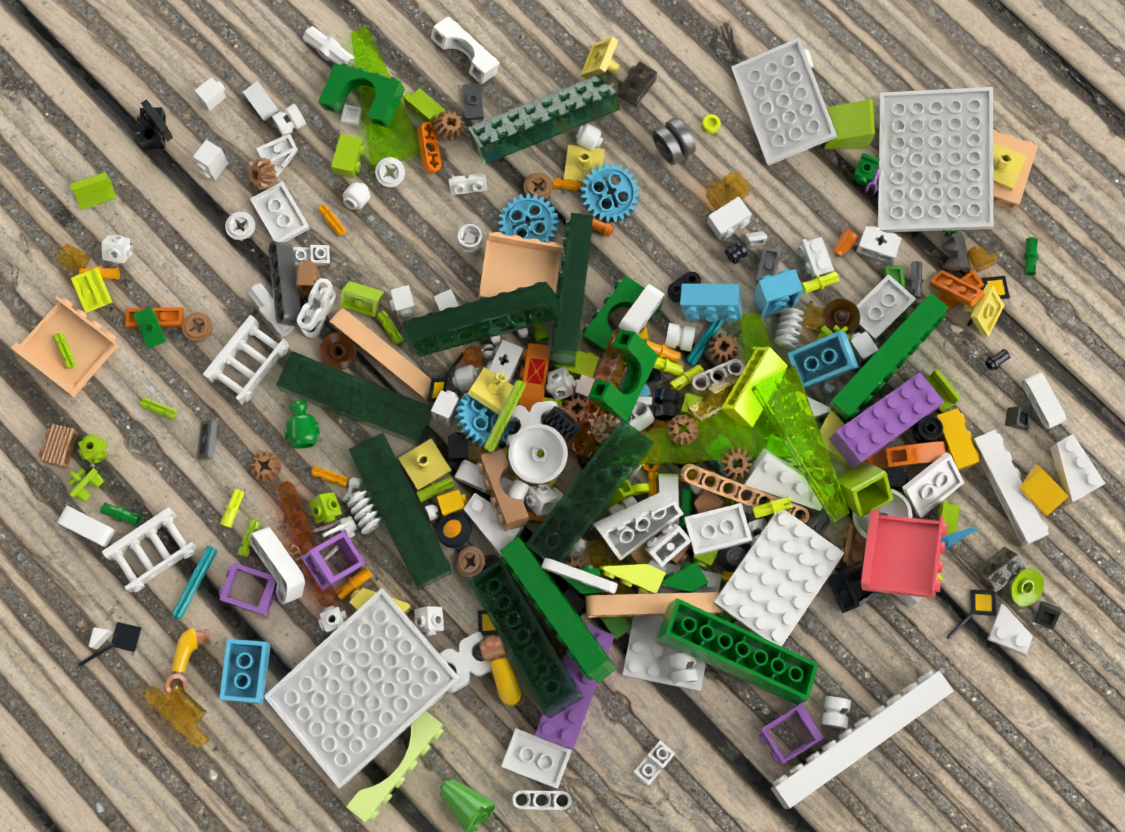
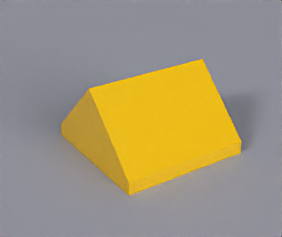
[1019,464,1069,516]

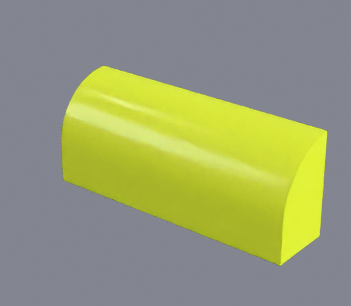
[721,347,788,427]

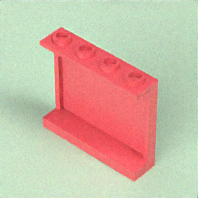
[861,509,947,598]

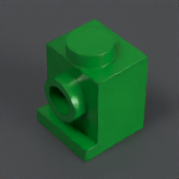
[852,153,880,185]

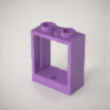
[301,531,365,591]
[219,563,277,617]
[759,703,824,765]

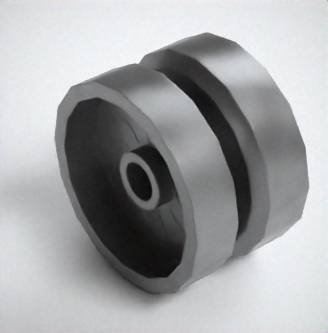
[651,117,696,166]

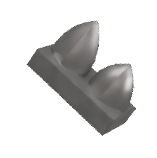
[942,231,972,273]

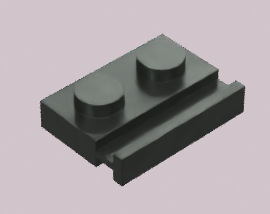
[141,99,173,142]

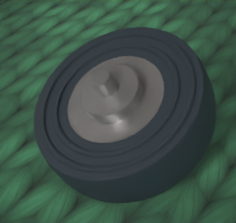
[718,543,751,573]

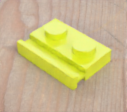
[71,268,113,313]

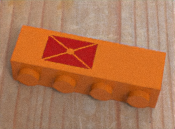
[516,343,551,412]

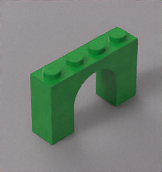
[318,63,405,128]
[582,276,663,365]
[588,330,658,422]

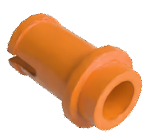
[589,218,614,237]

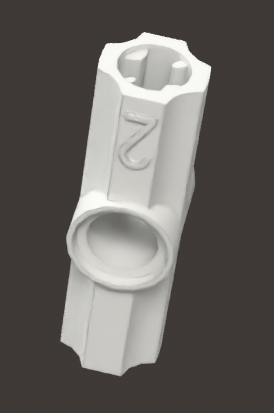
[303,26,355,66]
[248,283,295,337]

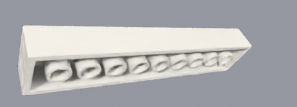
[770,671,954,809]

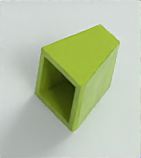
[824,99,875,149]
[832,461,893,518]

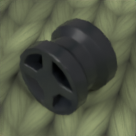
[724,241,748,264]

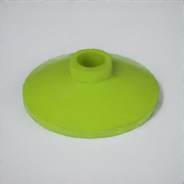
[1010,568,1044,606]

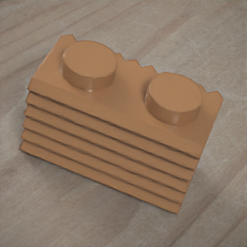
[296,261,321,297]
[39,424,78,469]

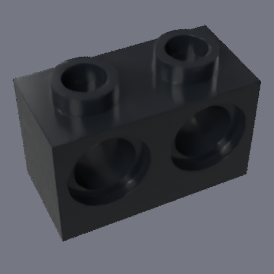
[136,107,166,149]

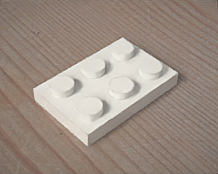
[250,181,310,243]
[857,274,916,340]
[902,453,964,518]
[684,503,752,556]
[501,729,572,789]

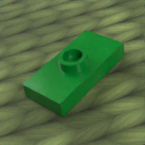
[133,306,167,349]

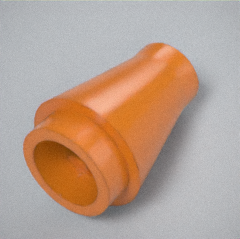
[833,229,859,258]

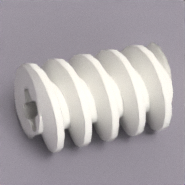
[774,308,805,351]
[344,490,382,534]

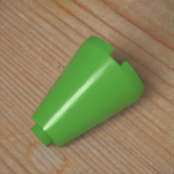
[440,779,495,832]

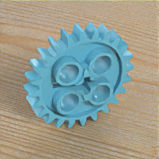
[580,162,640,223]
[498,193,559,243]
[455,391,516,447]

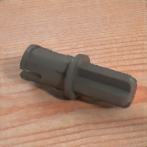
[909,261,924,299]

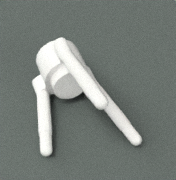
[313,516,358,561]

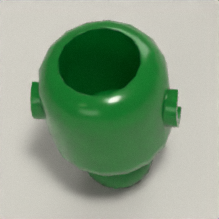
[284,400,320,449]

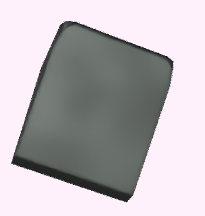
[1005,406,1031,430]
[1034,601,1061,630]

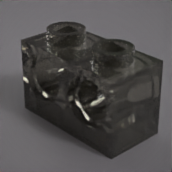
[617,61,657,107]
[975,547,1026,592]

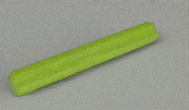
[484,380,526,452]

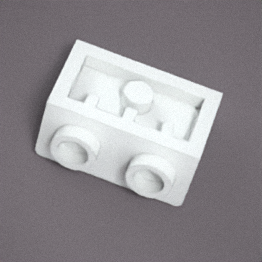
[799,237,834,279]

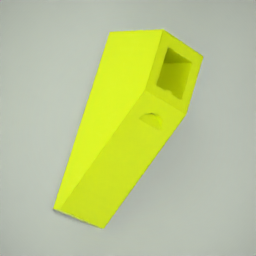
[599,563,666,594]

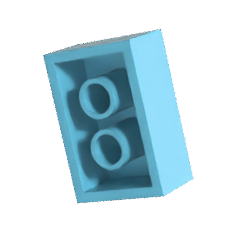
[752,269,803,319]
[680,284,743,322]
[787,331,859,390]
[219,639,271,705]

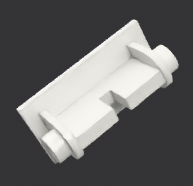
[449,172,487,195]

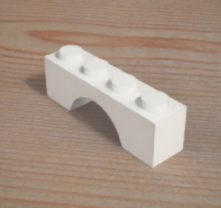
[431,16,500,85]

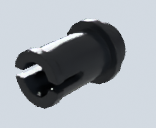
[985,349,1011,371]

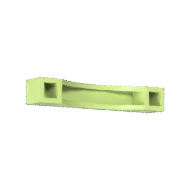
[346,711,444,822]

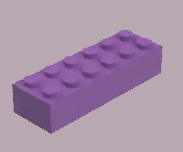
[829,373,944,469]
[535,624,615,750]

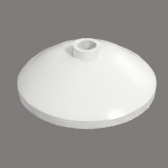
[509,424,568,483]
[852,489,912,539]

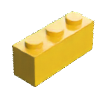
[935,408,980,471]

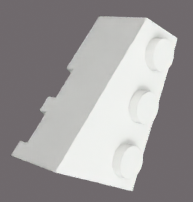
[1050,434,1105,506]
[464,493,524,558]

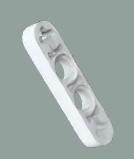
[541,558,618,594]

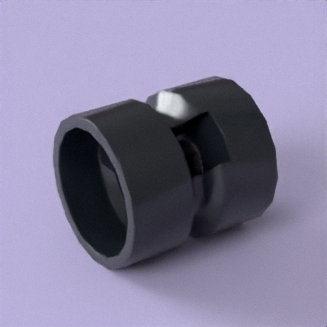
[654,389,680,421]
[913,415,943,444]

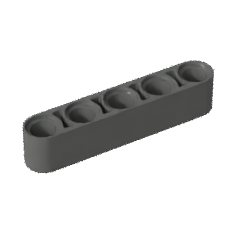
[268,241,301,327]

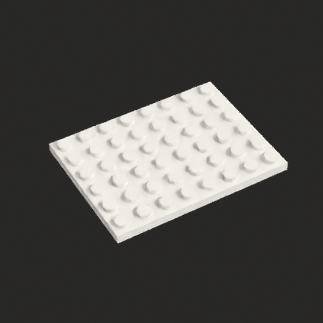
[878,87,994,232]
[264,588,460,789]

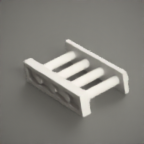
[203,315,289,405]
[102,507,197,593]

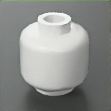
[575,123,603,150]
[343,182,370,210]
[452,365,480,392]

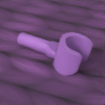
[865,168,880,195]

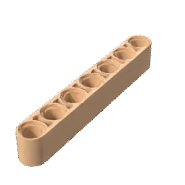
[329,308,431,403]
[681,464,809,523]
[585,592,722,618]

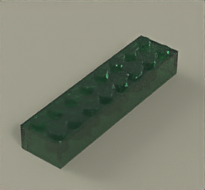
[468,73,620,164]
[549,213,593,368]
[402,282,562,357]
[276,351,433,446]
[525,419,655,563]
[348,433,453,590]
[468,560,584,719]

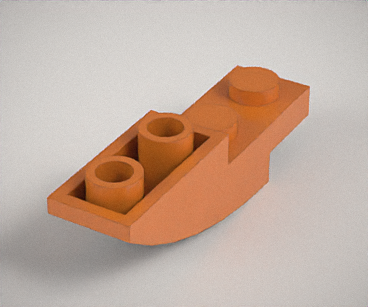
[867,441,946,468]

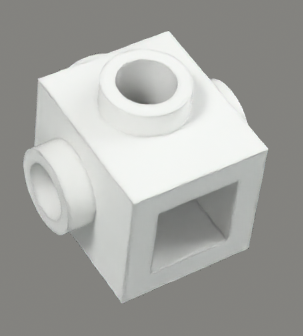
[102,235,133,264]
[546,366,575,401]
[526,484,558,516]
[318,606,348,635]
[414,606,444,637]

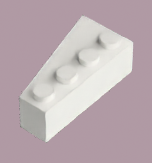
[742,448,831,511]
[593,490,683,561]

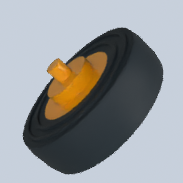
[437,513,472,548]

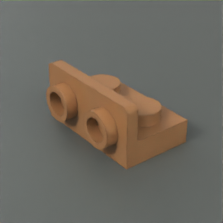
[840,524,867,567]

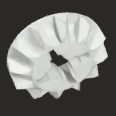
[375,157,405,187]
[225,212,256,241]

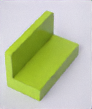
[403,88,445,124]
[70,172,116,210]
[339,281,384,317]
[925,369,961,414]
[937,499,960,537]

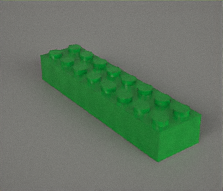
[828,293,949,424]
[500,536,617,683]
[656,598,818,705]

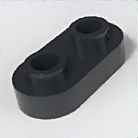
[667,271,701,302]

